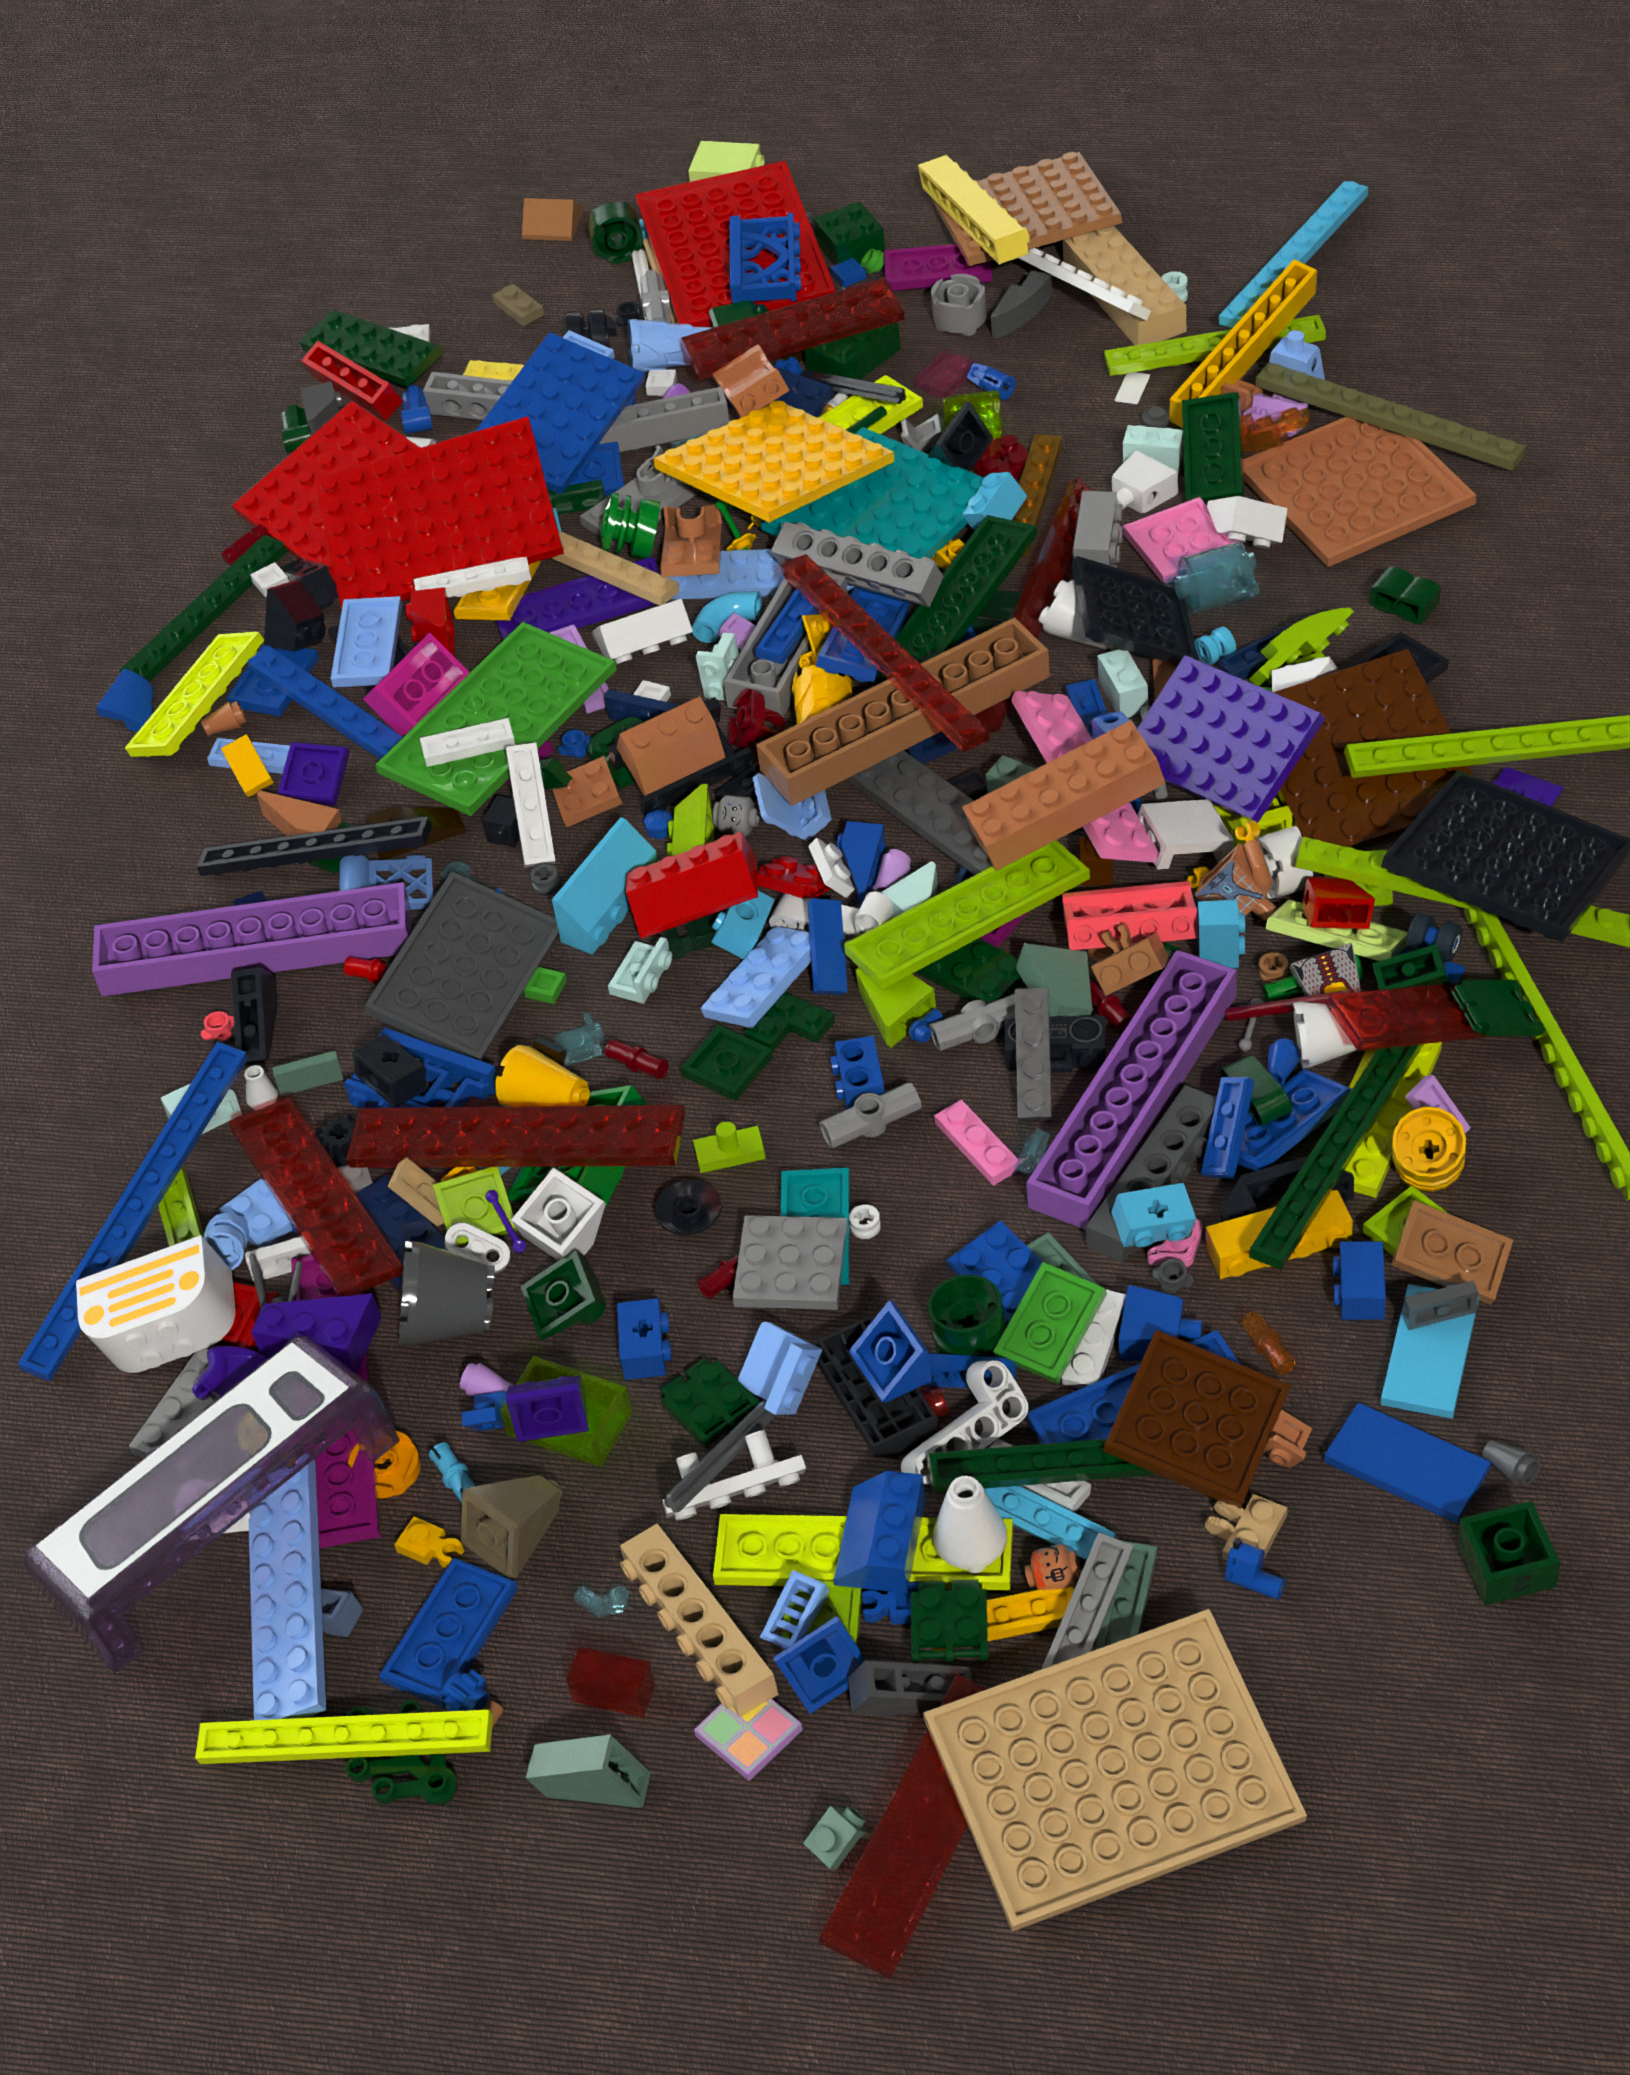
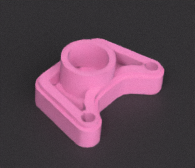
[1147,1219,1202,1267]

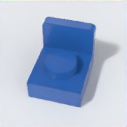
[461,1391,512,1432]

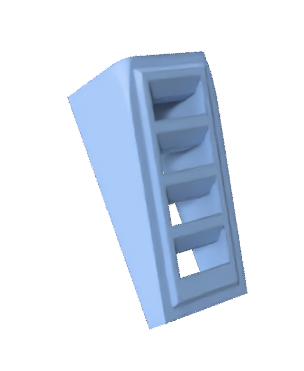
[760,1570,830,1650]

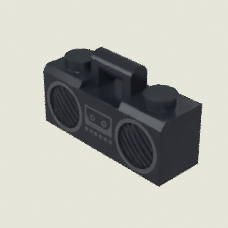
[1005,1016,1106,1073]

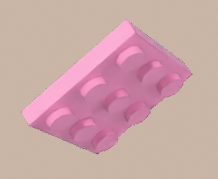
[1123,497,1241,583]

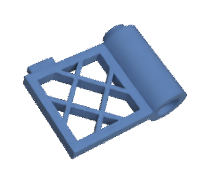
[339,855,433,910]

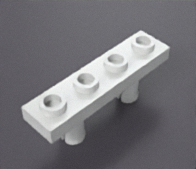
[662,1430,806,1521]

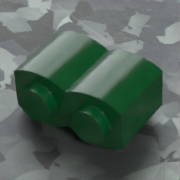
[1370,567,1441,624]

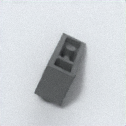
[848,1660,974,1716]

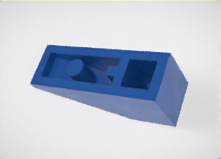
[837,821,886,908]

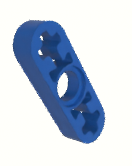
[924,1353,1017,1389]

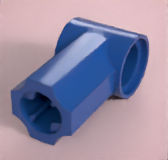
[401,385,432,434]

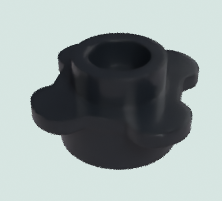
[616,302,643,326]

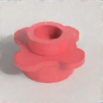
[201,1011,234,1042]

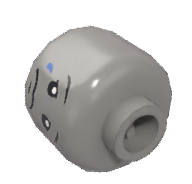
[713,795,760,836]

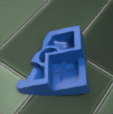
[96,669,154,732]

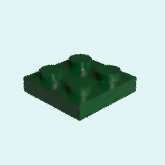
[681,1025,773,1101]

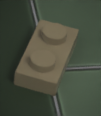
[492,284,544,326]

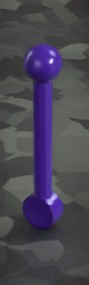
[485,1190,526,1254]

